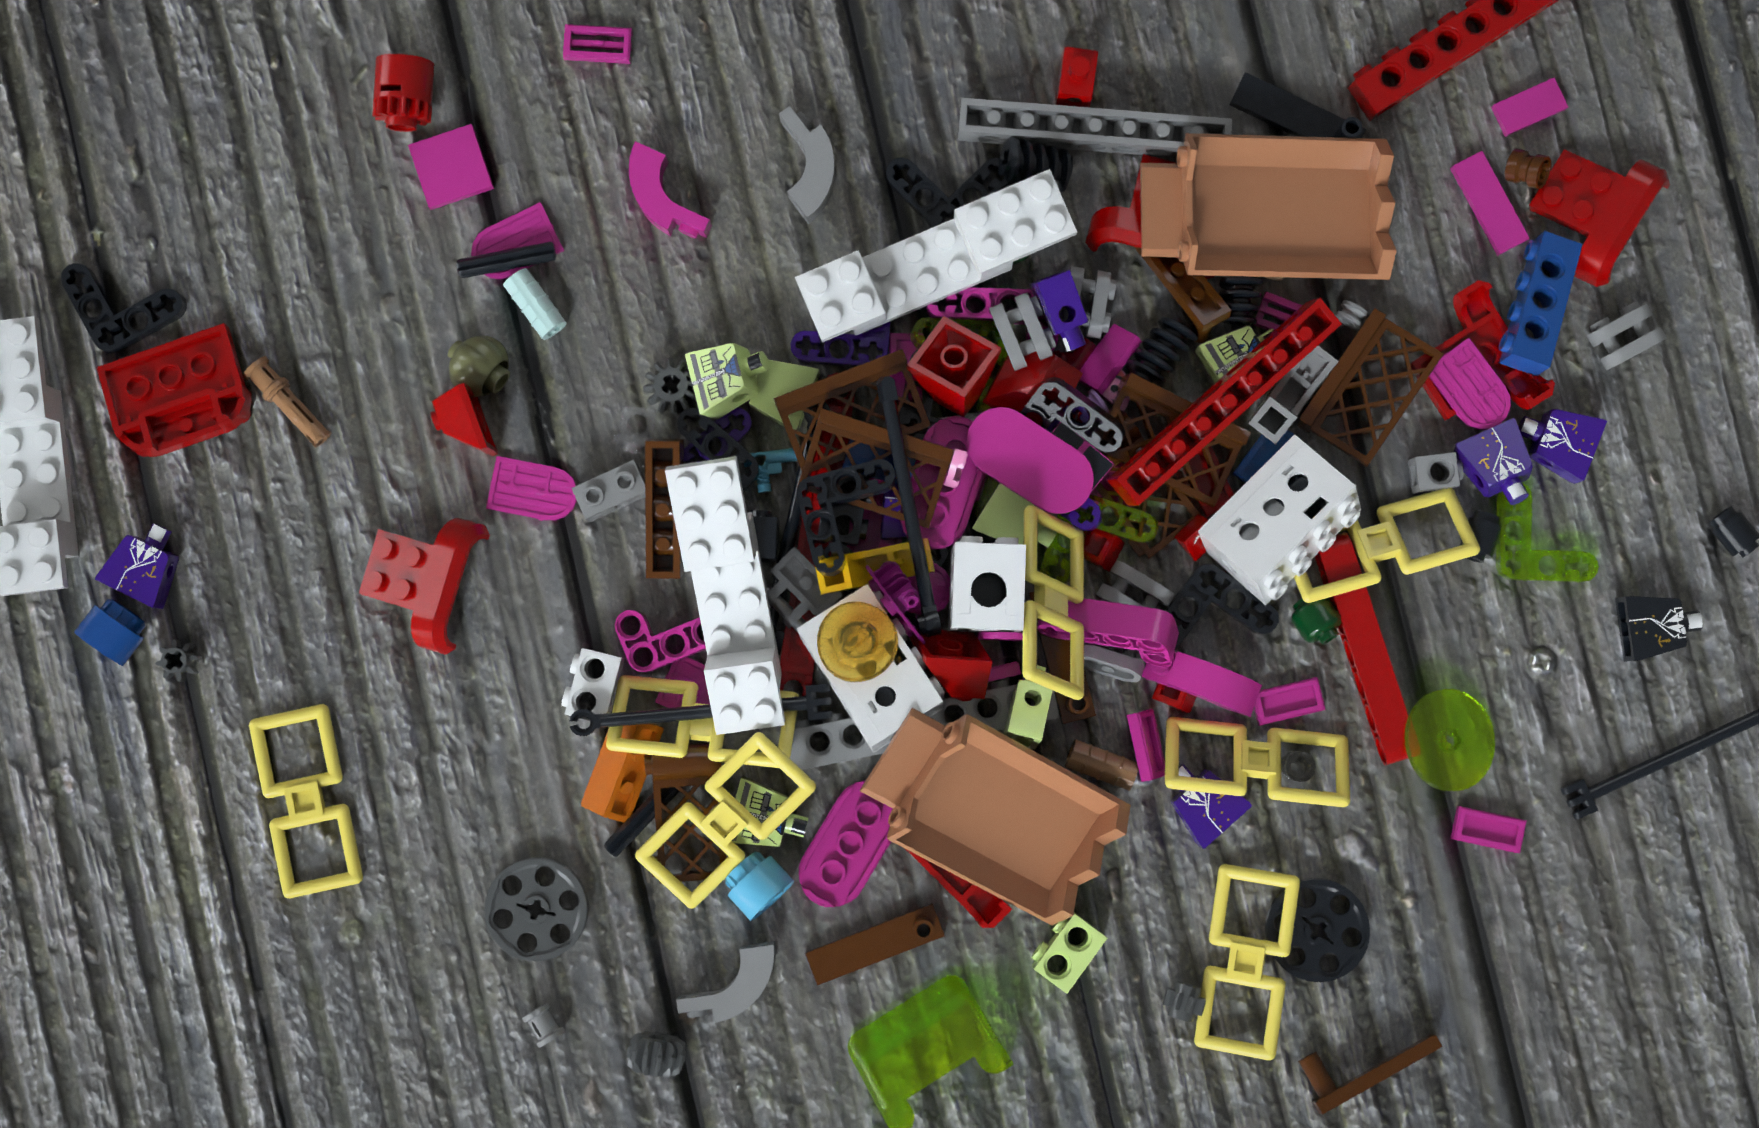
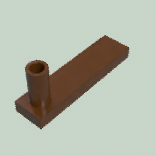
[1133,246,1232,343]
[1028,592,1096,724]
[805,903,945,986]
[1298,1034,1443,1115]

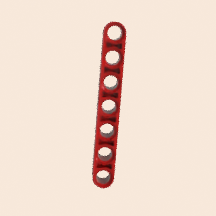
[1315,532,1419,766]

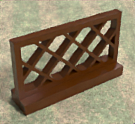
[1298,308,1443,467]
[773,349,931,473]
[1093,373,1251,507]
[797,408,954,529]

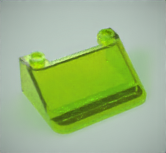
[848,975,1014,1128]

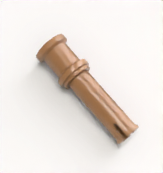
[243,356,332,448]

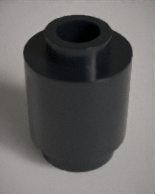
[1709,506,1759,558]
[1460,510,1502,563]

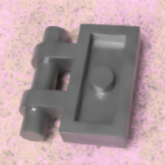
[765,547,842,632]

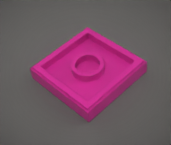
[408,124,494,210]

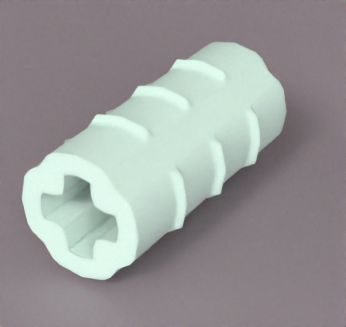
[503,268,567,340]

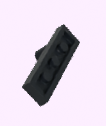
[1229,72,1366,138]

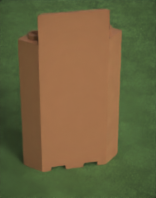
[1140,133,1397,280]
[859,708,1131,926]

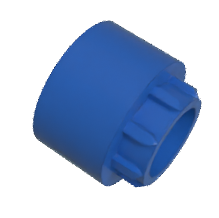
[74,599,145,666]

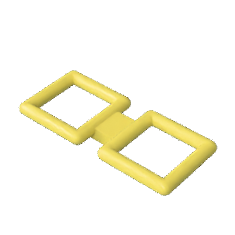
[1294,488,1480,603]
[1022,505,1084,700]
[606,675,799,768]
[249,704,363,899]
[1165,717,1350,807]
[635,732,816,909]
[1194,864,1300,1060]

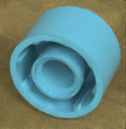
[725,852,794,921]

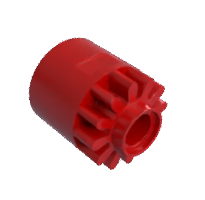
[372,54,435,132]

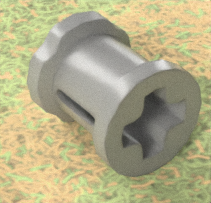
[522,1002,565,1048]

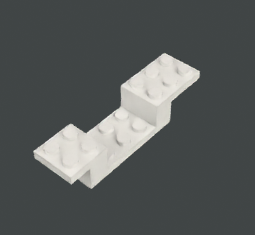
[795,169,1077,343]
[0,316,79,597]
[665,456,785,735]

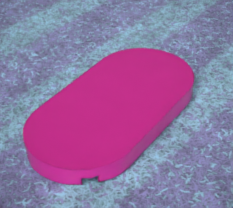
[966,407,1094,514]
[900,416,984,550]
[799,780,893,907]

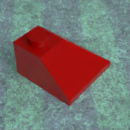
[907,316,1002,417]
[983,351,1083,426]
[430,383,498,456]
[910,628,993,701]

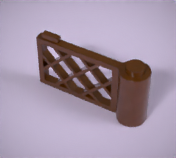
[1087,410,1200,559]
[644,743,727,884]

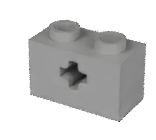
[571,460,645,522]

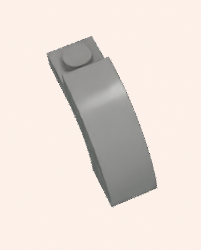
[779,106,835,225]
[1248,346,1339,445]
[676,941,776,1023]

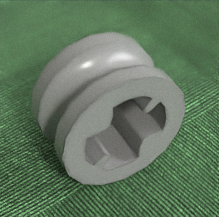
[1335,300,1370,331]

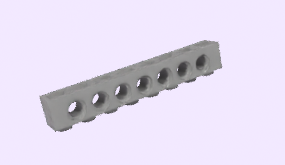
[957,98,1232,158]
[790,676,1059,770]

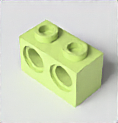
[1031,912,1108,994]

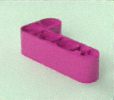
[926,287,1058,352]
[1037,598,1179,667]
[615,610,706,673]

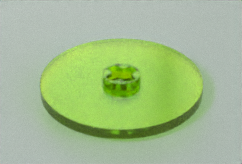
[1405,689,1495,791]

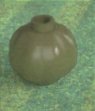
[448,335,510,397]

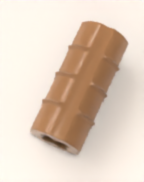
[1065,739,1139,791]

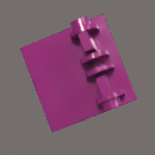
[865,561,926,645]

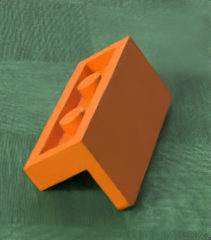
[581,723,664,823]

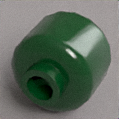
[1291,598,1342,645]

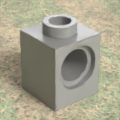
[1407,452,1463,494]

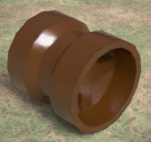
[1505,148,1551,189]

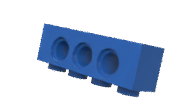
[1499,231,1582,376]

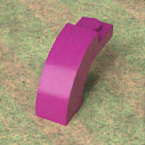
[629,141,712,239]
[1142,651,1262,717]

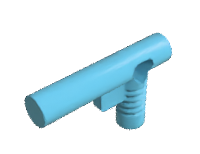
[744,448,797,493]

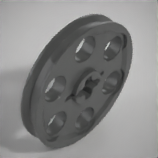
[484,857,589,961]

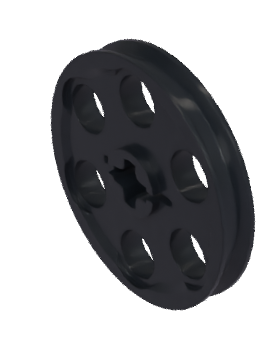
[1265,878,1370,982]

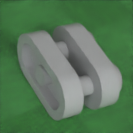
[1061,266,1117,339]
[989,292,1056,371]
[1587,301,1667,371]
[1096,560,1175,608]
[1084,643,1144,682]

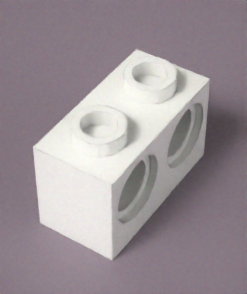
[562,648,625,721]

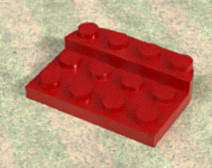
[96,323,252,457]

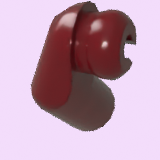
[1052,338,1096,370]

